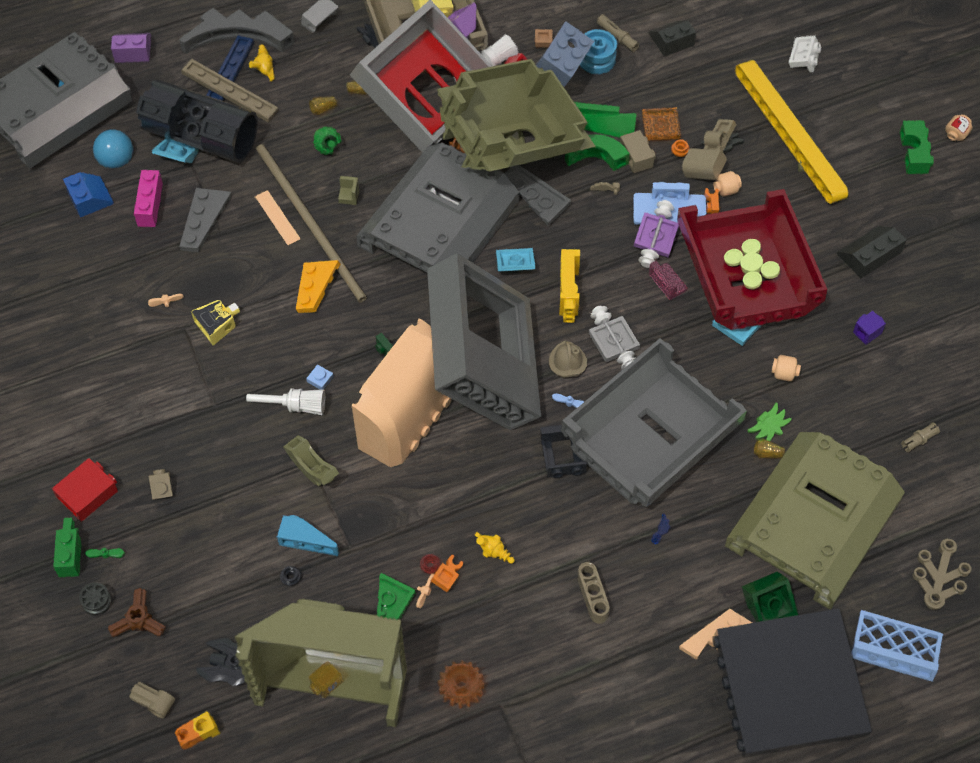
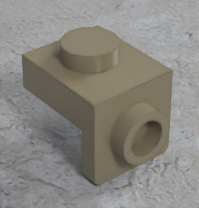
[149,469,173,499]

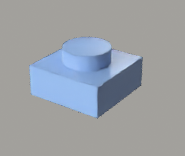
[306,365,334,390]

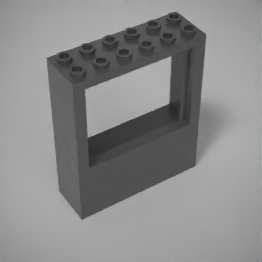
[427,253,541,430]

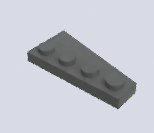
[180,188,232,252]

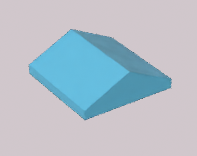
[152,138,199,163]
[496,248,535,271]

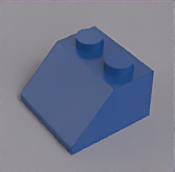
[63,172,114,218]

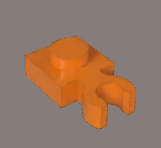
[430,555,463,592]

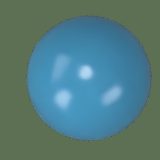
[93,130,133,168]

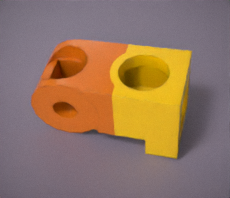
[175,711,220,749]

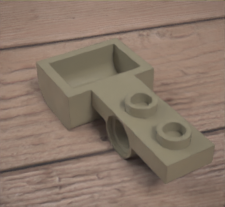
[682,119,736,180]

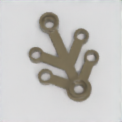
[913,539,971,610]

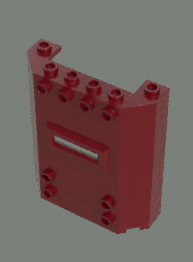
[677,189,827,330]

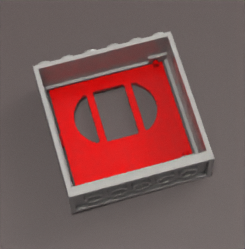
[350,0,492,153]

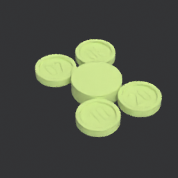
[724,239,780,289]

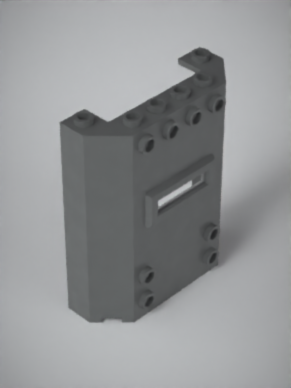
[0,32,133,169]
[356,143,519,273]
[561,338,747,507]

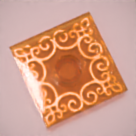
[642,107,681,141]

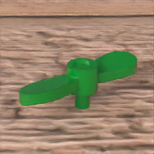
[86,548,125,559]

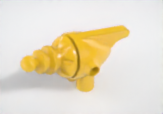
[249,45,274,82]
[475,532,514,564]

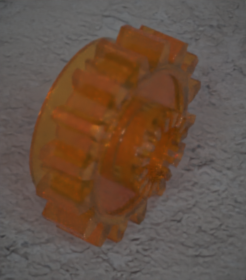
[438,661,484,708]

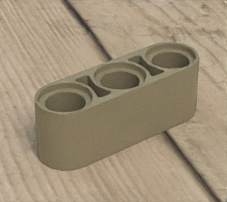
[578,562,609,624]

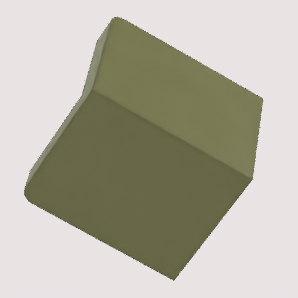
[338,176,359,205]

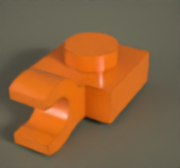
[704,188,719,214]

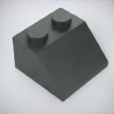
[649,20,696,57]

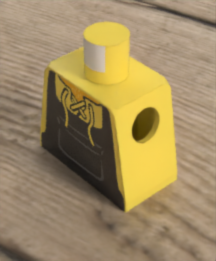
[191,300,240,345]

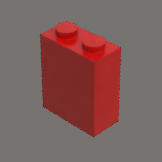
[52,458,118,522]

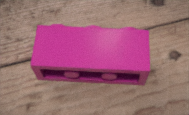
[134,170,163,227]

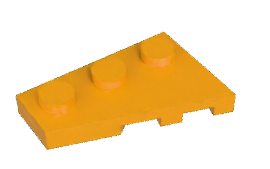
[296,260,341,313]

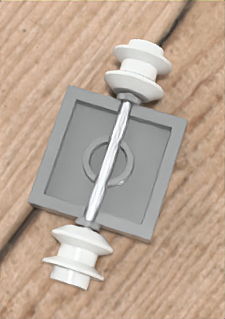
[589,306,640,370]

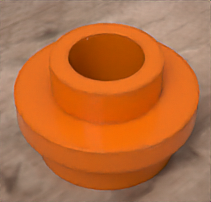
[672,140,689,157]

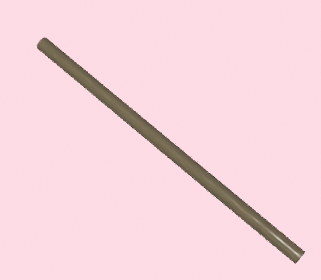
[256,144,367,303]

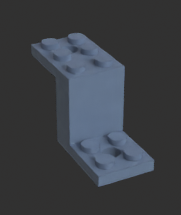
[536,21,594,87]

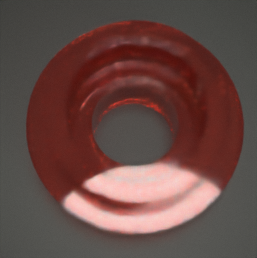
[420,554,440,574]

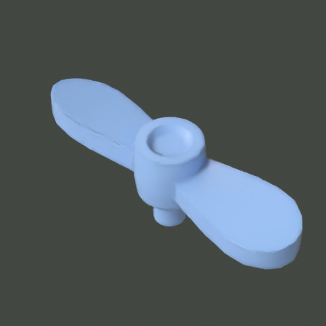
[552,393,584,408]

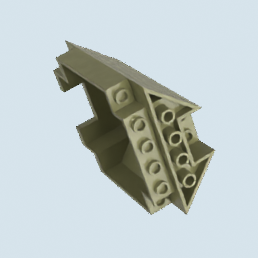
[437,59,596,171]

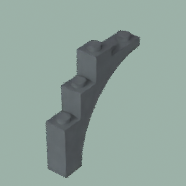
[179,8,294,54]

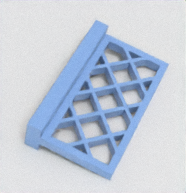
[851,610,943,682]

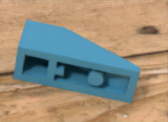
[277,515,339,556]

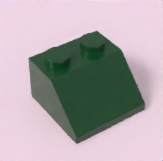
[742,571,798,622]

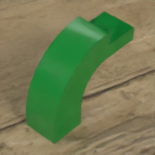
[565,134,630,171]

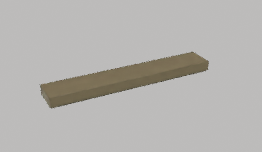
[182,59,278,122]

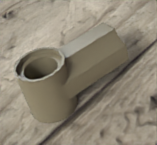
[129,682,175,719]

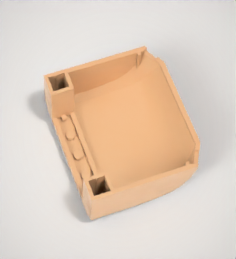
[352,318,451,467]

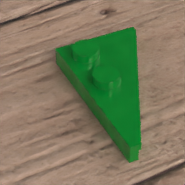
[377,573,416,621]

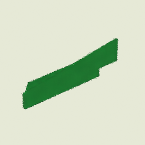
[574,102,636,138]

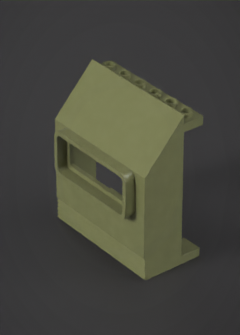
[235,599,407,727]

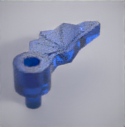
[651,514,670,544]

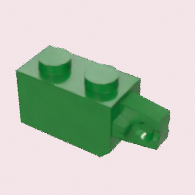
[54,518,81,577]

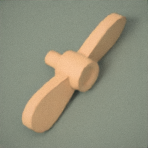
[148,294,183,307]
[416,574,434,608]

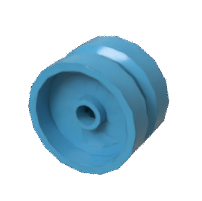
[580,29,617,74]

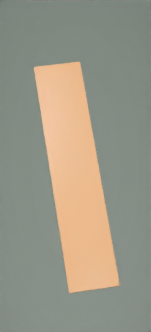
[255,190,300,245]

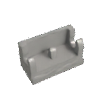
[301,0,339,33]

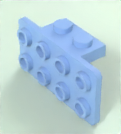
[634,182,706,224]

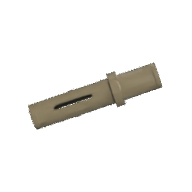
[597,15,639,52]

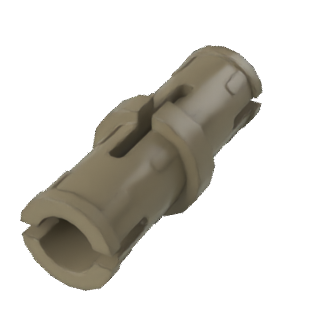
[901,422,940,452]

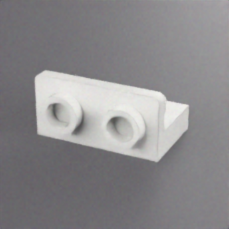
[789,36,821,72]

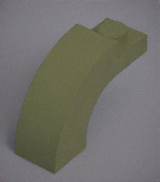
[283,435,339,486]

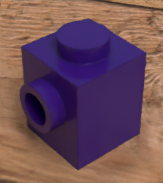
[853,311,886,345]

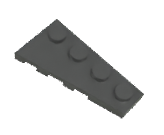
[505,165,571,226]

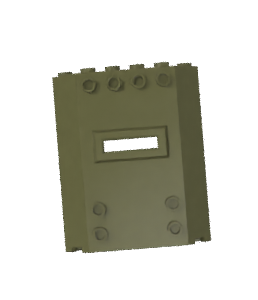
[725,432,905,610]

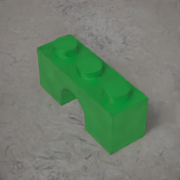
[900,120,934,174]

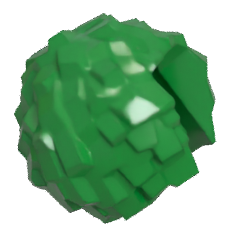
[313,127,341,155]

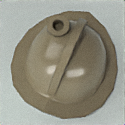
[549,341,587,378]

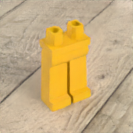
[559,249,580,323]

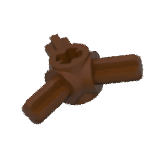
[108,588,166,637]

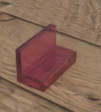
[649,261,687,300]

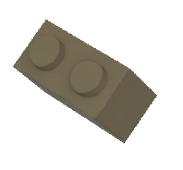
[620,130,656,173]

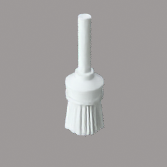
[454,34,518,83]
[246,388,326,415]

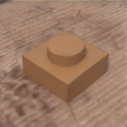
[535,29,552,47]

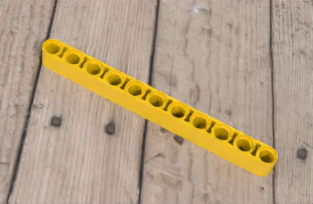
[735,60,848,204]

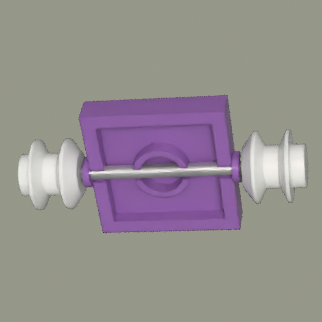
[633,200,679,268]

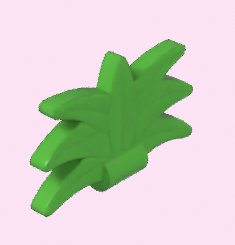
[747,403,791,444]

